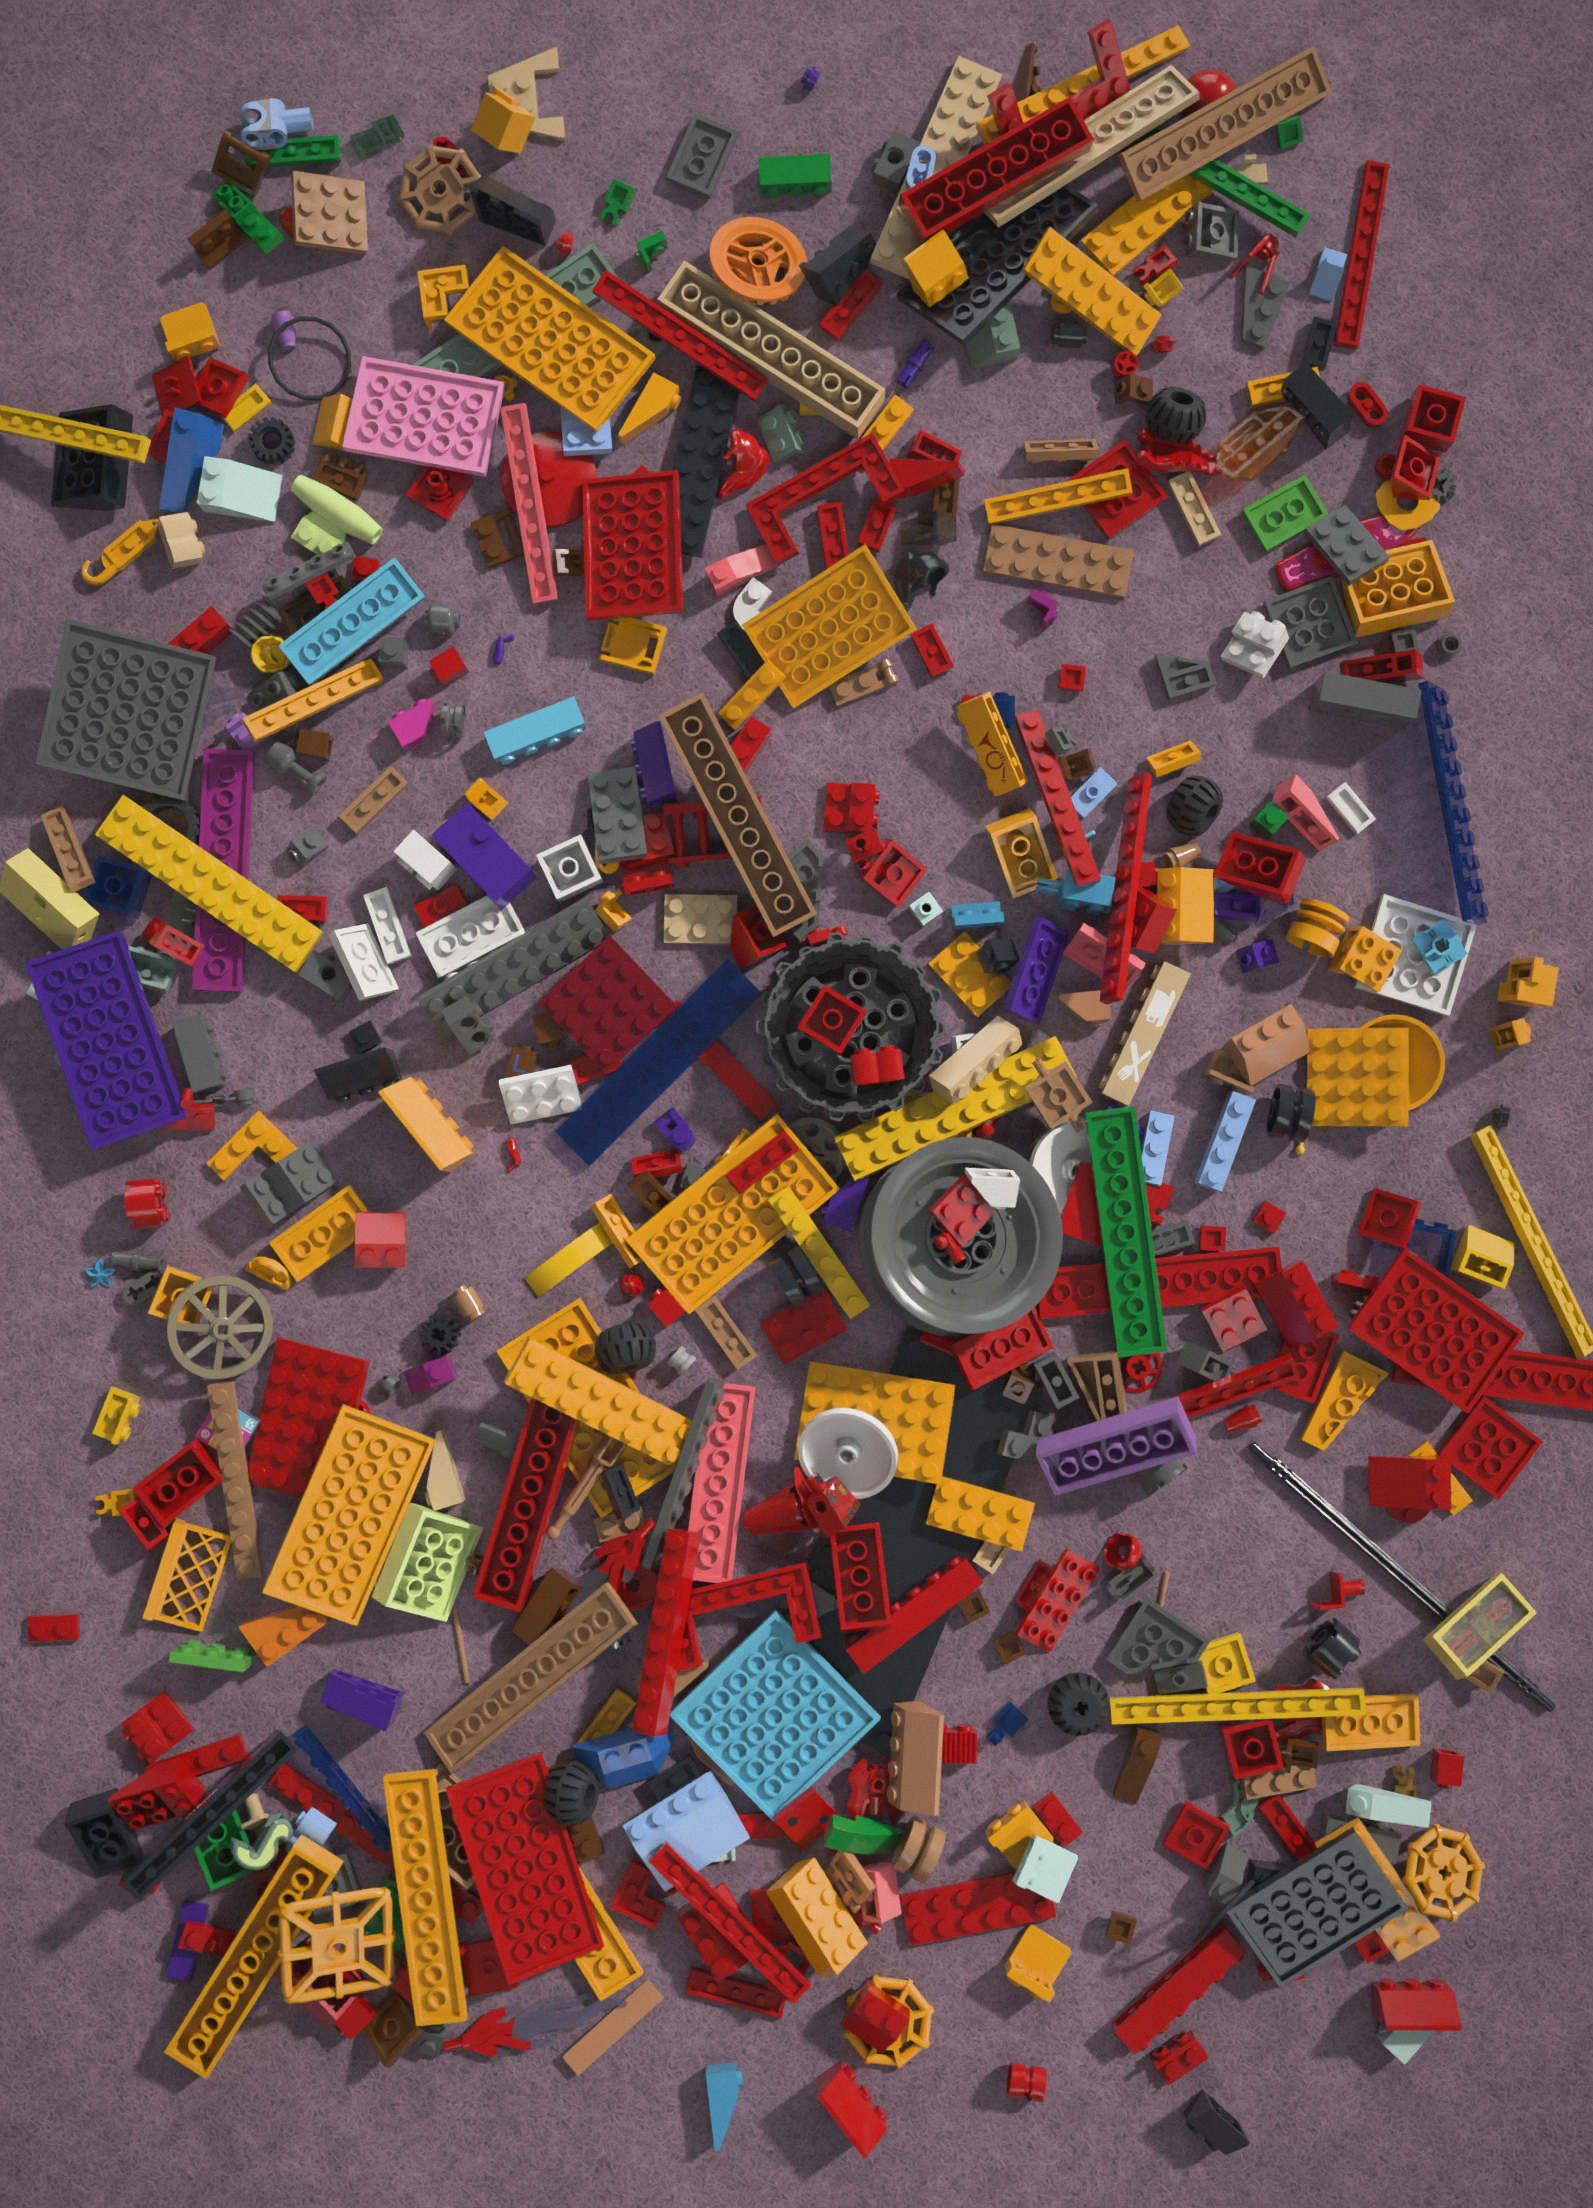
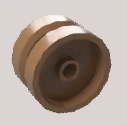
[891,1815,946,1883]

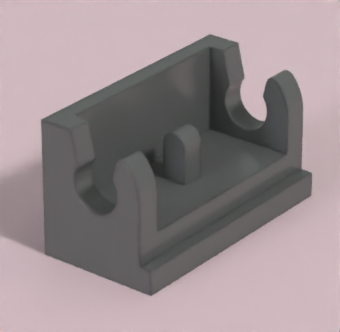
[1102,1553,1160,1606]

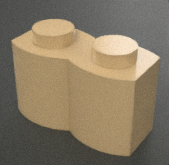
[157,512,205,569]

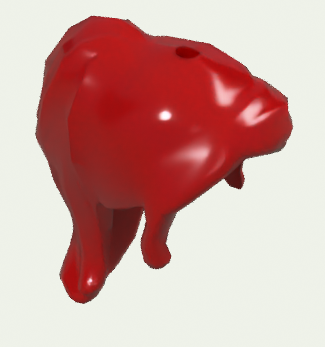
[716,428,770,502]

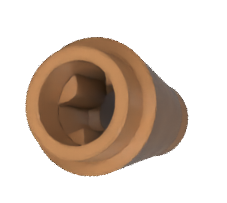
[1163,842,1201,868]

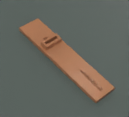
[562,1979,664,2076]

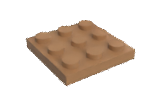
[291,171,368,255]

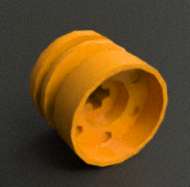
[1285,898,1350,958]

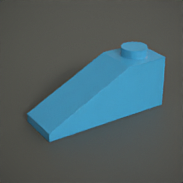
[706,2062,743,2151]

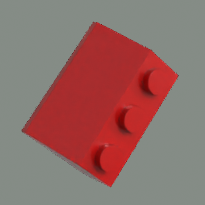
[1253,1260,1339,1349]
[132,1439,223,1527]
[677,1882,749,1982]
[274,1936,366,2028]
[1371,1979,1462,2031]
[817,2060,888,2159]

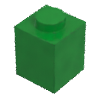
[1250,801,1289,839]

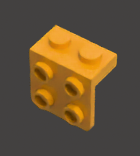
[160,302,221,362]
[985,1799,1053,1870]
[1004,1924,1071,2003]

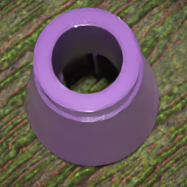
[271,311,296,350]

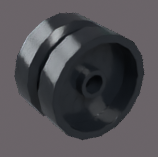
[1266,1084,1316,1143]
[768,1245,825,1309]

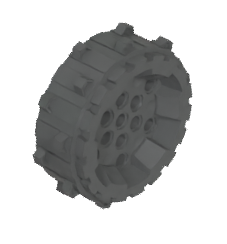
[756,932,945,1123]

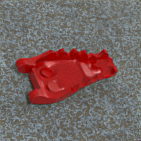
[1136,428,1223,476]

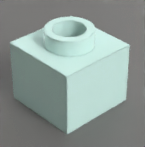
[909,892,943,928]

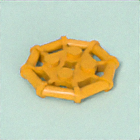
[1402,1824,1485,1922]
[842,1974,934,2069]

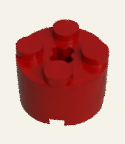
[124,1178,170,1230]

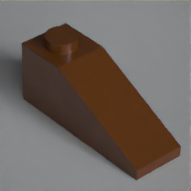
[1112,1724,1162,1804]

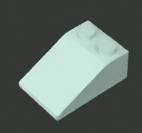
[197,456,282,522]

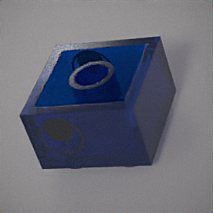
[84,855,153,920]

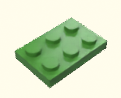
[1241,475,1329,553]
[169,1640,257,1672]

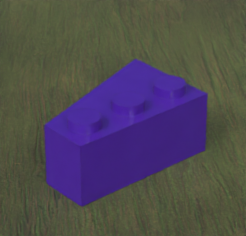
[320,1669,404,1732]

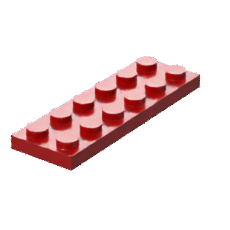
[900,1871,1056,1946]

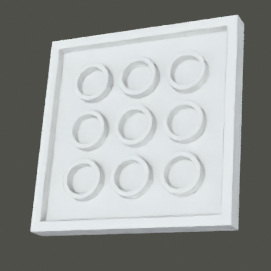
[1354,894,1477,1017]

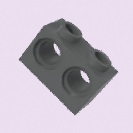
[441,996,495,1055]

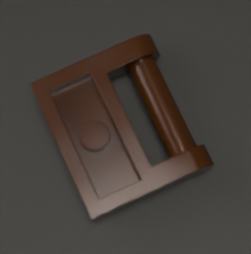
[211,130,271,197]
[471,507,525,569]

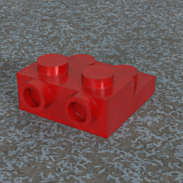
[823,782,880,834]
[857,838,928,908]
[121,1690,195,1764]

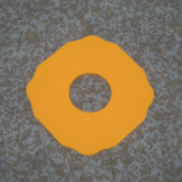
[1375,479,1440,531]

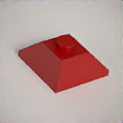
[730,907,790,969]

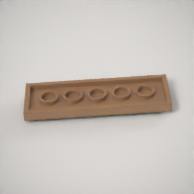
[983,524,1134,599]

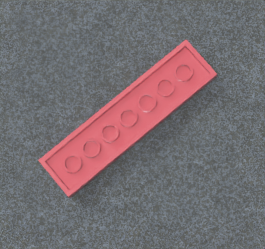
[688,1383,756,1583]

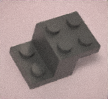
[240,1141,337,1227]

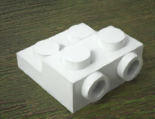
[1221,611,1289,679]

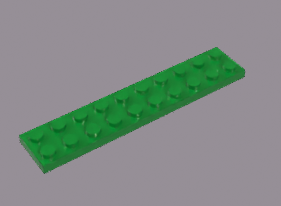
[1085,1106,1167,1358]

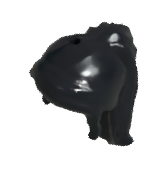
[894,551,950,613]

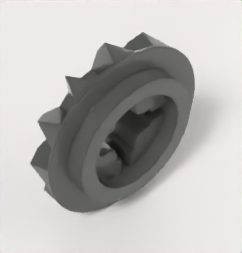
[1428,469,1457,505]

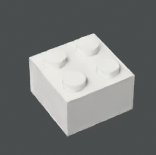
[394,830,457,891]
[536,834,604,903]

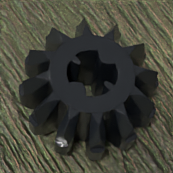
[419,1313,462,1356]

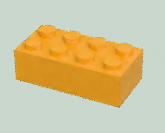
[766,1857,868,1978]

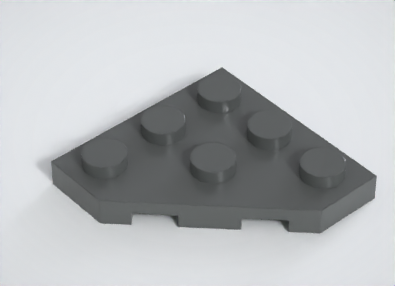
[787,839,824,942]
[1107,1597,1211,1674]

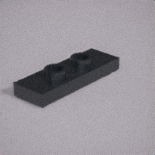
[716,620,765,680]

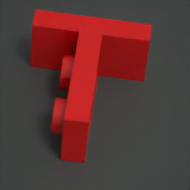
[142,916,204,966]

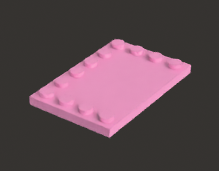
[342,356,505,477]

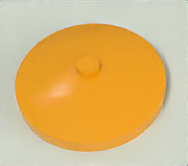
[1360,1015,1445,1111]

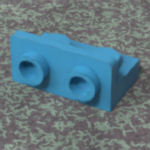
[951,901,1004,930]

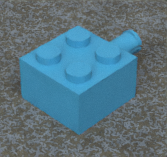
[1036,869,1116,916]

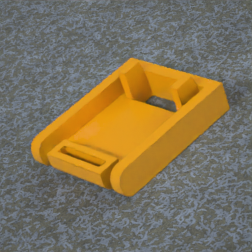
[599,617,667,675]

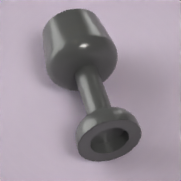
[265,741,327,795]

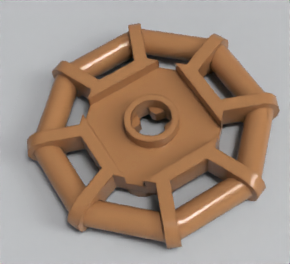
[397,144,481,236]

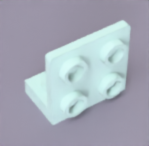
[1012,1833,1078,1903]

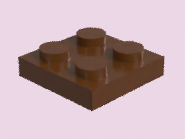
[363,1991,425,2068]

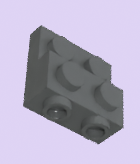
[1183,202,1240,262]

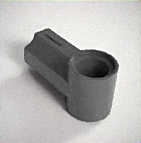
[474,1422,520,1459]

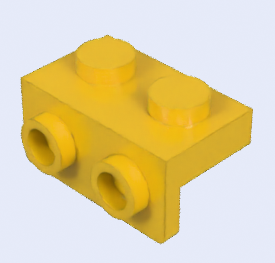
[92,1387,141,1445]

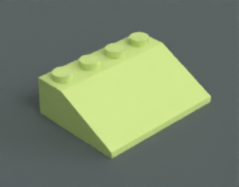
[372,1503,483,1622]

